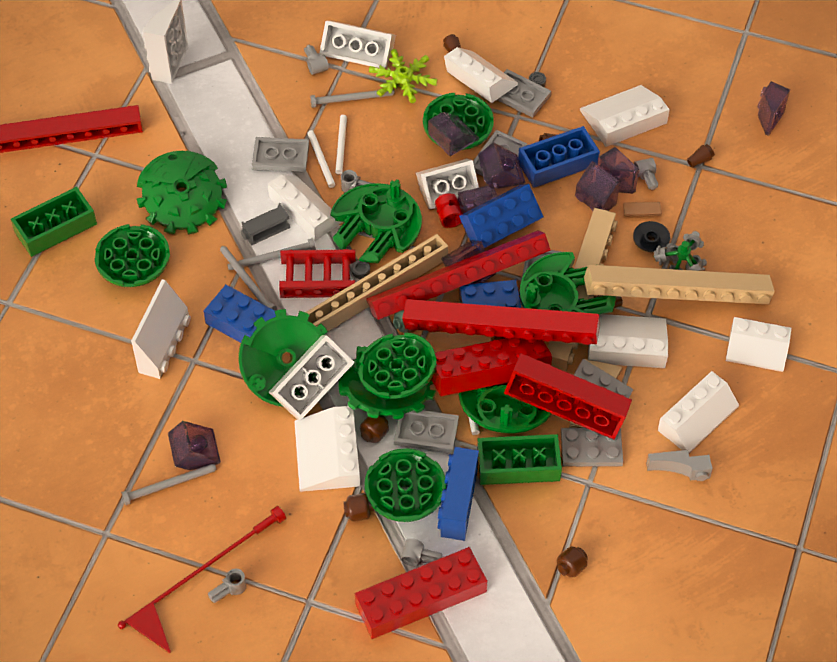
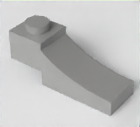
[646,450,713,481]

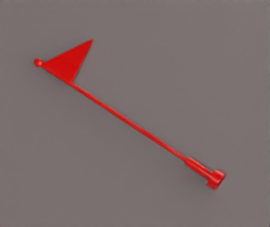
[118,506,287,653]

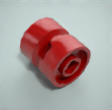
[435,193,463,228]

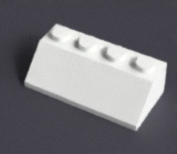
[319,20,396,69]
[444,47,518,103]
[268,174,342,241]
[658,371,739,453]

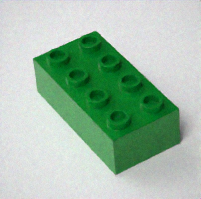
[11,187,97,257]
[477,434,562,485]

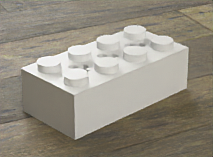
[269,335,355,420]

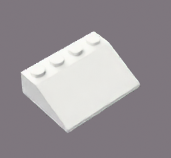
[142,0,189,84]
[580,85,670,147]
[131,279,191,379]
[588,314,668,368]
[295,406,360,492]

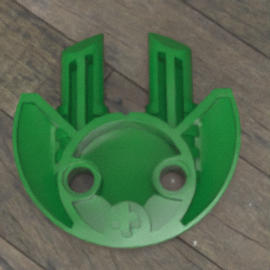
[330,179,422,263]
[520,252,616,315]
[459,384,552,433]

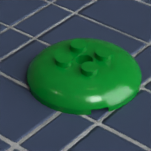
[423,93,494,150]
[94,224,170,287]
[358,332,436,399]
[365,448,446,522]

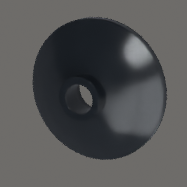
[633,221,670,252]

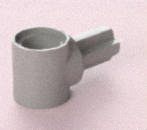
[304,45,329,75]
[634,158,658,190]
[341,170,370,193]
[400,539,442,566]
[208,569,246,603]

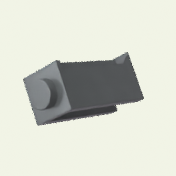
[241,203,290,246]

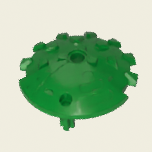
[137,151,227,234]
[238,309,328,407]
[338,346,436,419]

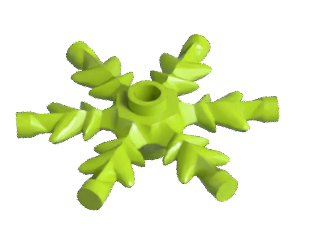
[369,49,438,103]

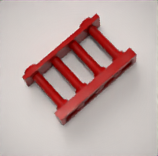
[279,249,356,298]

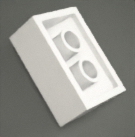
[416,159,481,210]
[726,317,792,372]

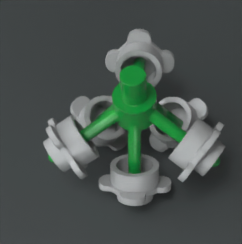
[654,231,707,271]

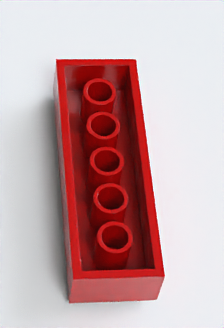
[431,338,552,397]
[504,353,632,440]
[355,547,488,639]

